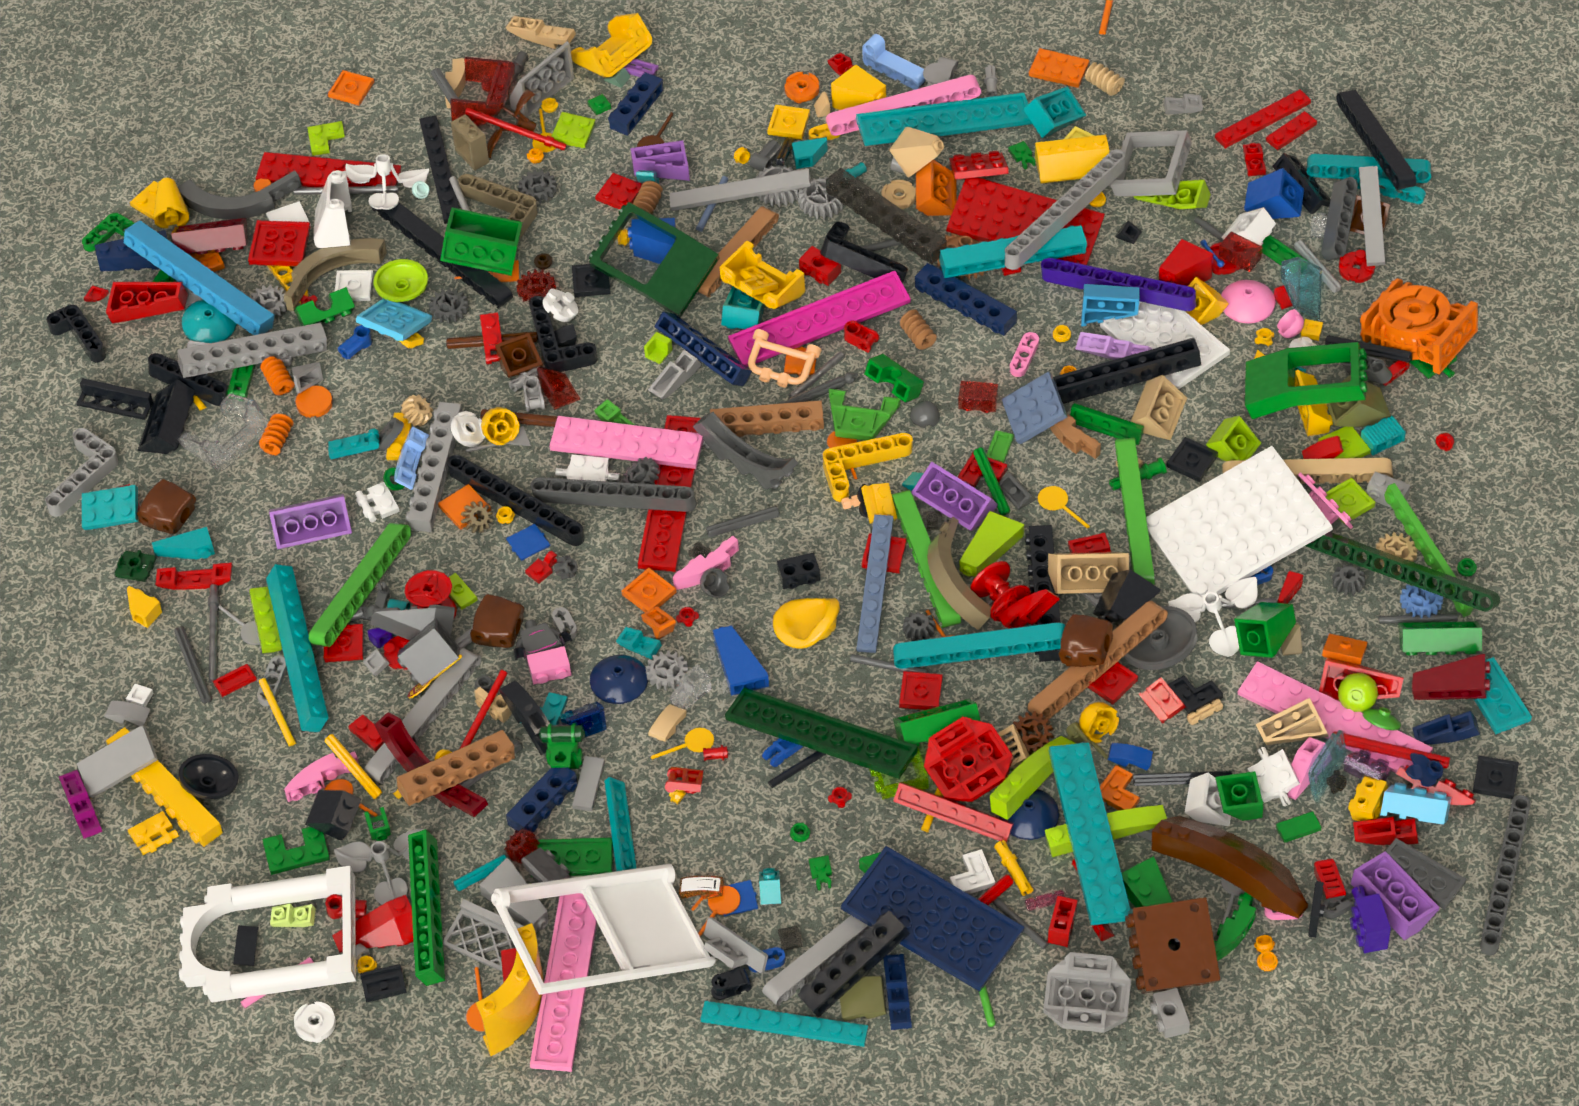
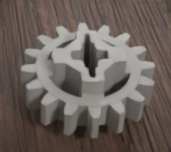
[251,284,286,319]
[646,650,688,691]

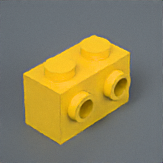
[1348,776,1388,821]

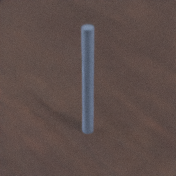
[696,176,728,231]

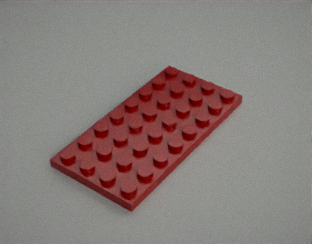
[946,177,1105,265]

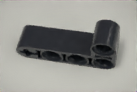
[46,305,106,363]

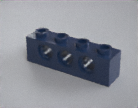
[608,72,664,136]
[506,761,577,837]

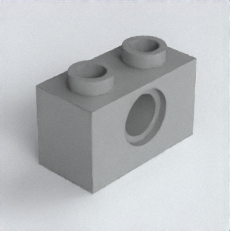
[1150,988,1190,1038]

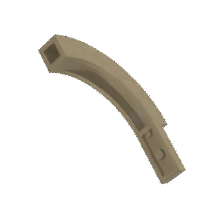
[284,238,387,311]
[927,517,992,630]

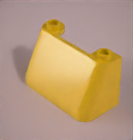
[571,13,652,77]
[720,241,805,309]

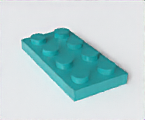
[1473,657,1532,734]

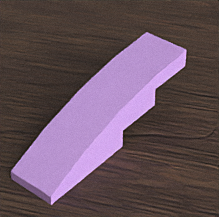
[1075,332,1152,360]

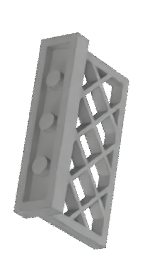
[443,899,538,972]

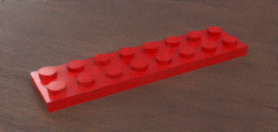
[256,152,402,194]

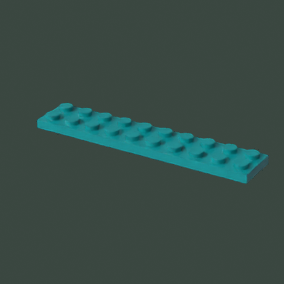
[855,93,1032,146]
[1049,742,1130,925]

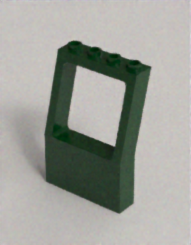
[589,202,720,318]

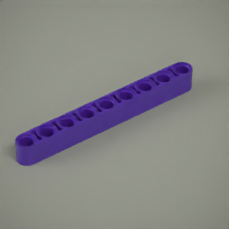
[1041,258,1196,311]

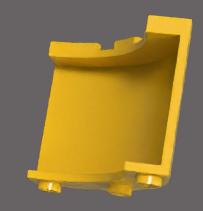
[476,923,544,1056]

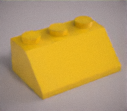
[1295,370,1333,436]

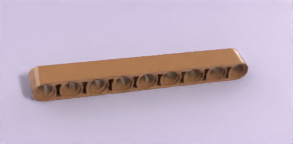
[1027,601,1168,719]

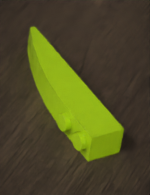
[990,736,1077,820]
[1045,805,1167,857]

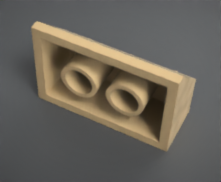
[1131,375,1187,440]

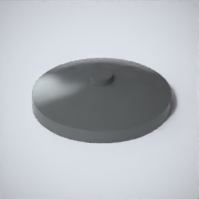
[1124,606,1198,670]

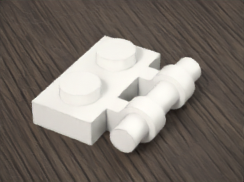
[355,482,400,522]

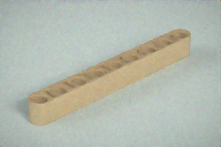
[1222,458,1393,484]

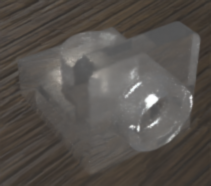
[1310,213,1328,239]

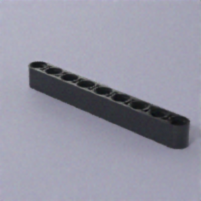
[1336,89,1416,190]
[447,455,584,546]

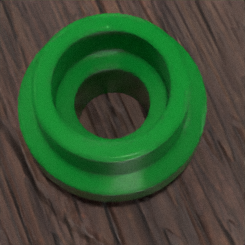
[1457,558,1477,577]
[790,823,810,842]

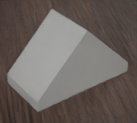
[291,362,323,393]

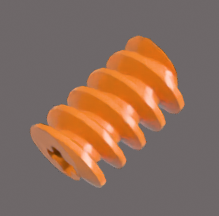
[260,356,295,395]
[259,414,294,456]

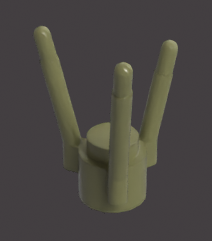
[1066,722,1108,760]

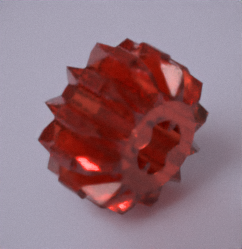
[504,828,539,864]

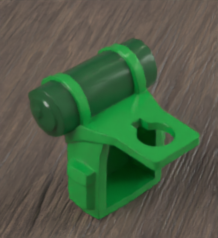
[539,723,585,769]

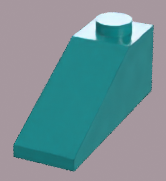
[152,527,215,560]

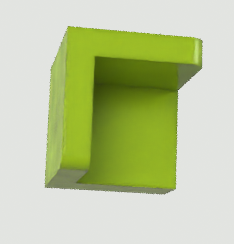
[644,332,673,364]

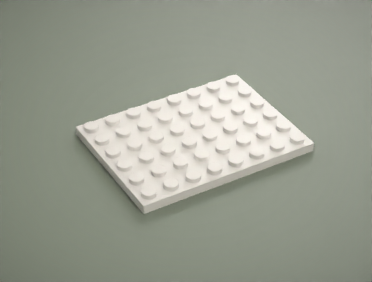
[1146,446,1333,599]

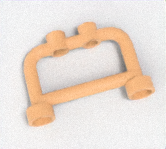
[748,329,822,388]

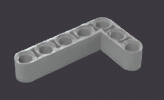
[45,428,118,517]

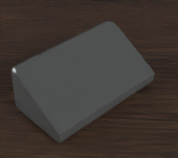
[999,472,1036,510]

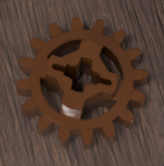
[1012,711,1054,755]

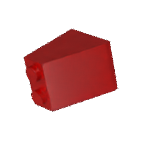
[1159,239,1214,286]

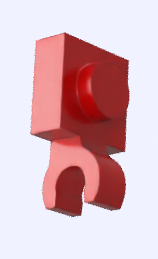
[525,551,558,584]

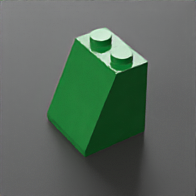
[1234,602,1296,658]

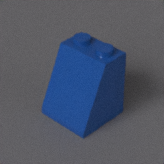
[1244,168,1304,219]
[628,218,676,264]

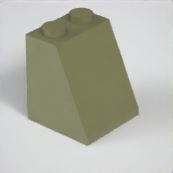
[1326,375,1391,427]

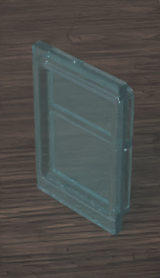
[1308,730,1347,803]

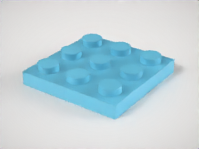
[356,298,432,342]

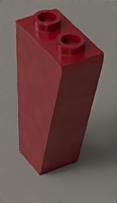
[1412,654,1491,700]

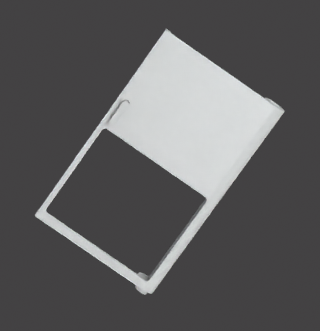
[491,864,716,995]

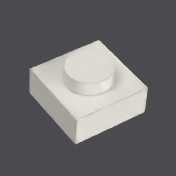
[126,684,153,707]

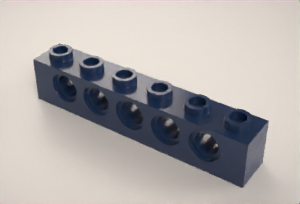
[915,263,1017,336]
[654,311,752,386]

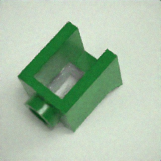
[364,807,391,841]

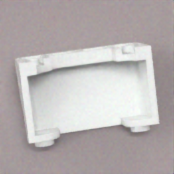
[314,170,352,248]

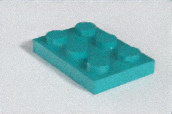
[82,485,138,530]

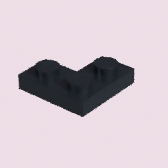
[1168,675,1223,714]

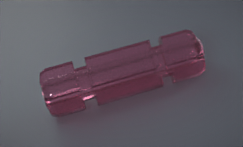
[1025,890,1065,911]

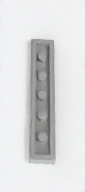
[1359,166,1385,266]

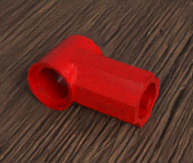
[325,894,367,919]

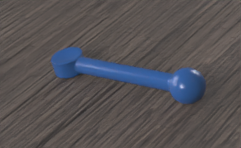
[1200,239,1224,267]

